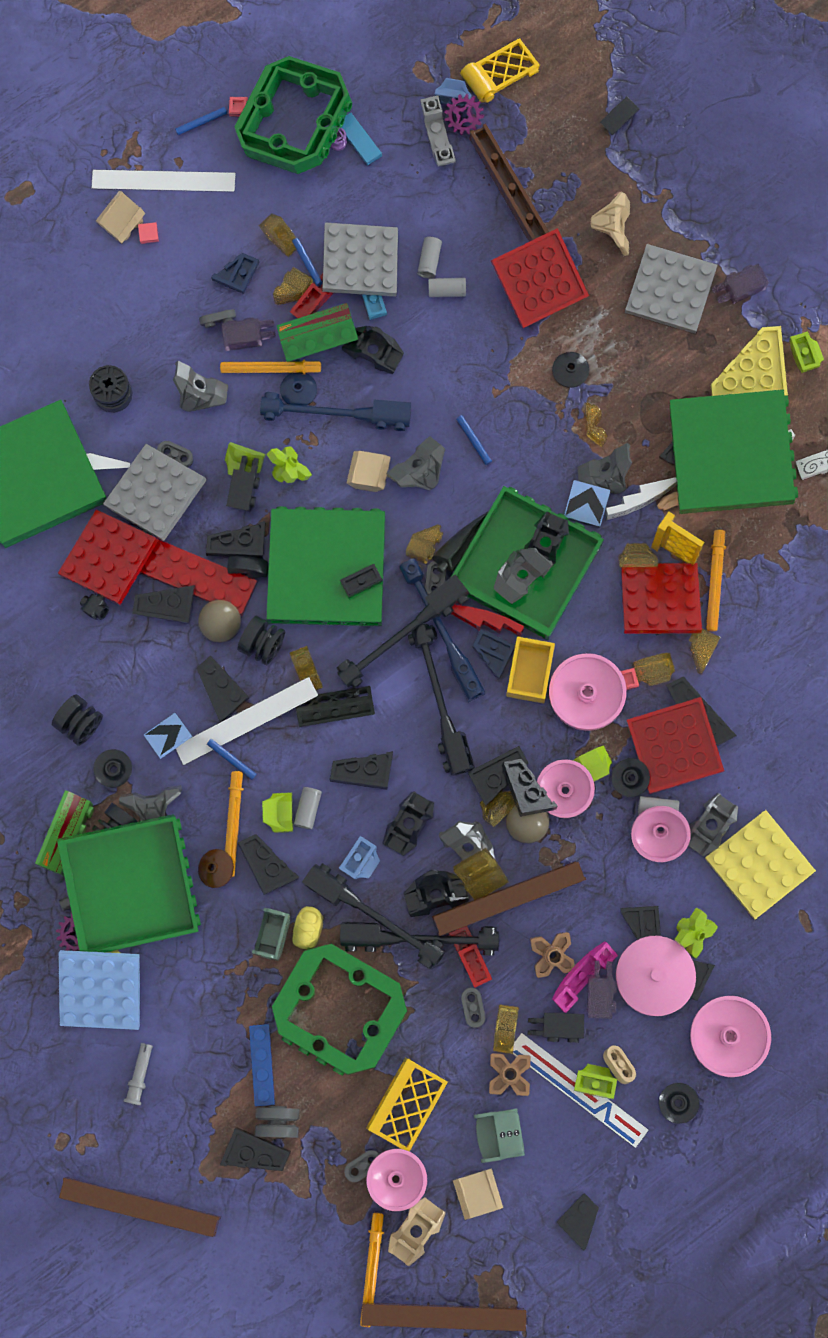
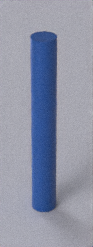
[175,107,227,135]
[292,238,323,287]
[456,415,492,465]
[206,739,257,780]

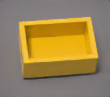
[506,636,555,704]

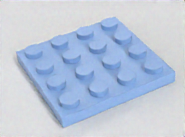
[59,950,140,1030]

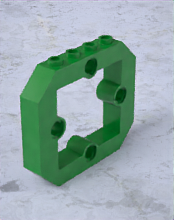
[234,56,352,174]
[272,944,407,1076]

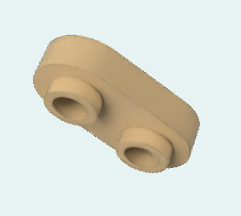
[603,1046,636,1084]

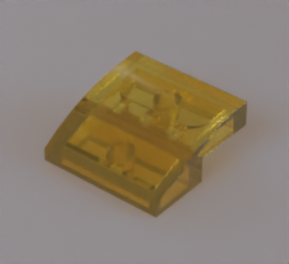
[453,848,509,900]

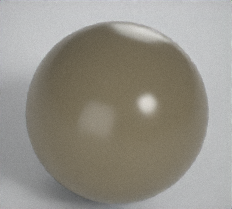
[198,600,241,642]
[506,804,550,843]

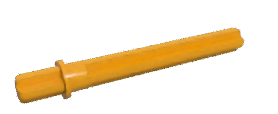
[220,359,321,374]
[706,530,726,632]
[225,771,244,877]
[360,1213,384,1327]

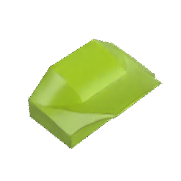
[789,331,824,373]
[224,442,266,475]
[572,746,612,781]
[262,793,293,833]
[574,1064,617,1099]

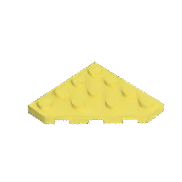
[711,326,788,396]

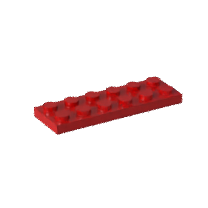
[140,539,258,616]

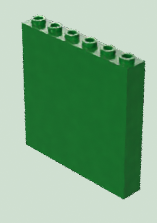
[669,389,798,514]
[0,399,107,548]
[451,486,604,640]
[267,506,386,626]
[57,814,201,953]

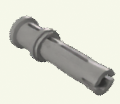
[123,1043,153,1106]

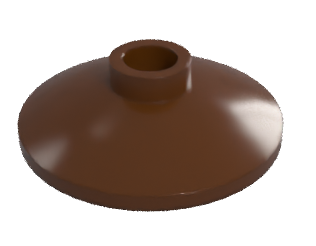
[198,849,234,888]

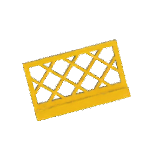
[651,512,704,565]
[366,1057,448,1152]

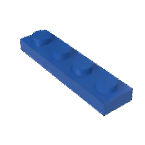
[249,1024,275,1107]

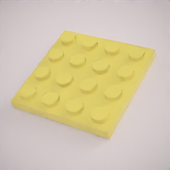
[705,810,816,920]

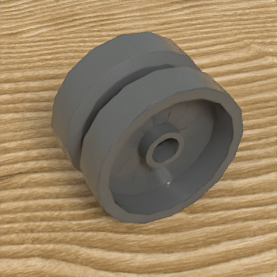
[254,1106,300,1138]

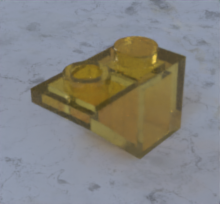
[273,267,313,305]
[405,524,443,564]

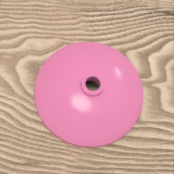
[537,760,595,818]
[631,806,691,862]
[366,1149,427,1211]

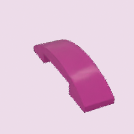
[552,941,618,1013]

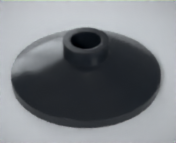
[552,352,589,388]
[93,749,132,788]
[612,758,650,797]
[659,1083,699,1124]

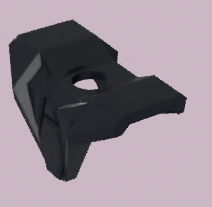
[342,326,404,374]
[524,511,569,566]
[382,791,434,856]
[403,870,469,917]

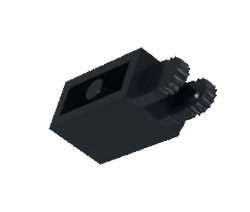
[226,455,260,511]
[527,1013,584,1043]

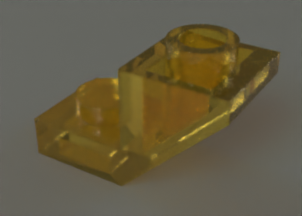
[584,402,607,447]
[289,646,323,690]
[493,1005,519,1054]

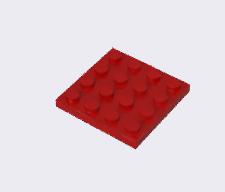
[491,228,589,328]
[58,510,159,605]
[621,563,702,634]
[627,697,725,794]

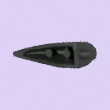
[432,512,488,573]

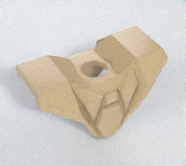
[591,192,630,256]
[388,1197,446,1266]

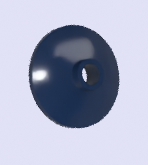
[280,373,317,406]

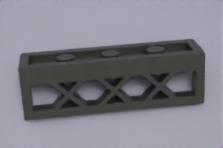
[296,686,375,727]

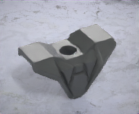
[173,361,228,412]
[386,436,445,491]
[577,443,632,494]
[494,548,553,604]
[119,785,182,821]
[688,793,738,857]
[439,821,496,877]

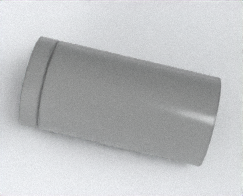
[417,237,442,279]
[429,278,466,297]
[294,787,322,830]
[638,796,679,815]

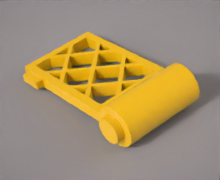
[460,38,540,103]

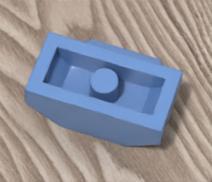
[435,78,472,108]
[339,836,380,880]

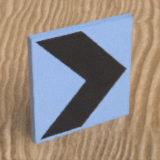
[564,480,610,526]
[144,713,192,759]

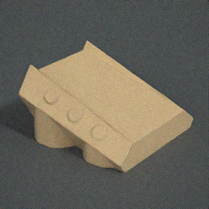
[96,191,145,244]
[347,451,391,492]
[453,1168,503,1220]

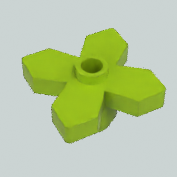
[267,446,312,483]
[675,908,718,958]

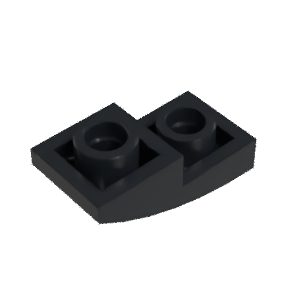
[600,96,640,135]
[227,555,269,578]

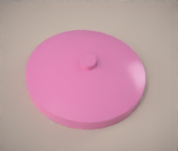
[549,653,626,731]
[616,936,696,1016]
[690,996,771,1077]

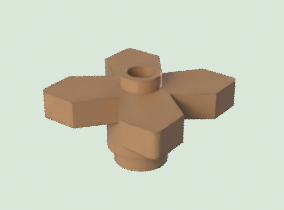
[530,932,575,978]
[489,1053,531,1096]

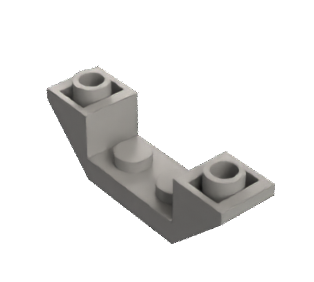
[420,96,456,167]

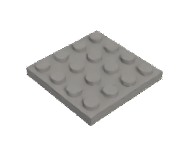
[322,223,398,297]
[625,244,717,334]
[103,444,206,541]

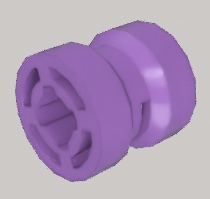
[330,127,347,151]

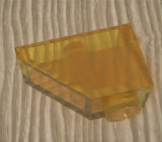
[259,213,296,257]
[689,628,721,675]

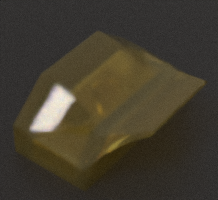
[618,543,658,567]
[632,653,675,686]
[480,791,516,827]

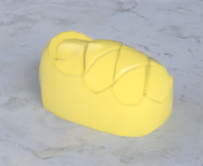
[292,906,323,950]

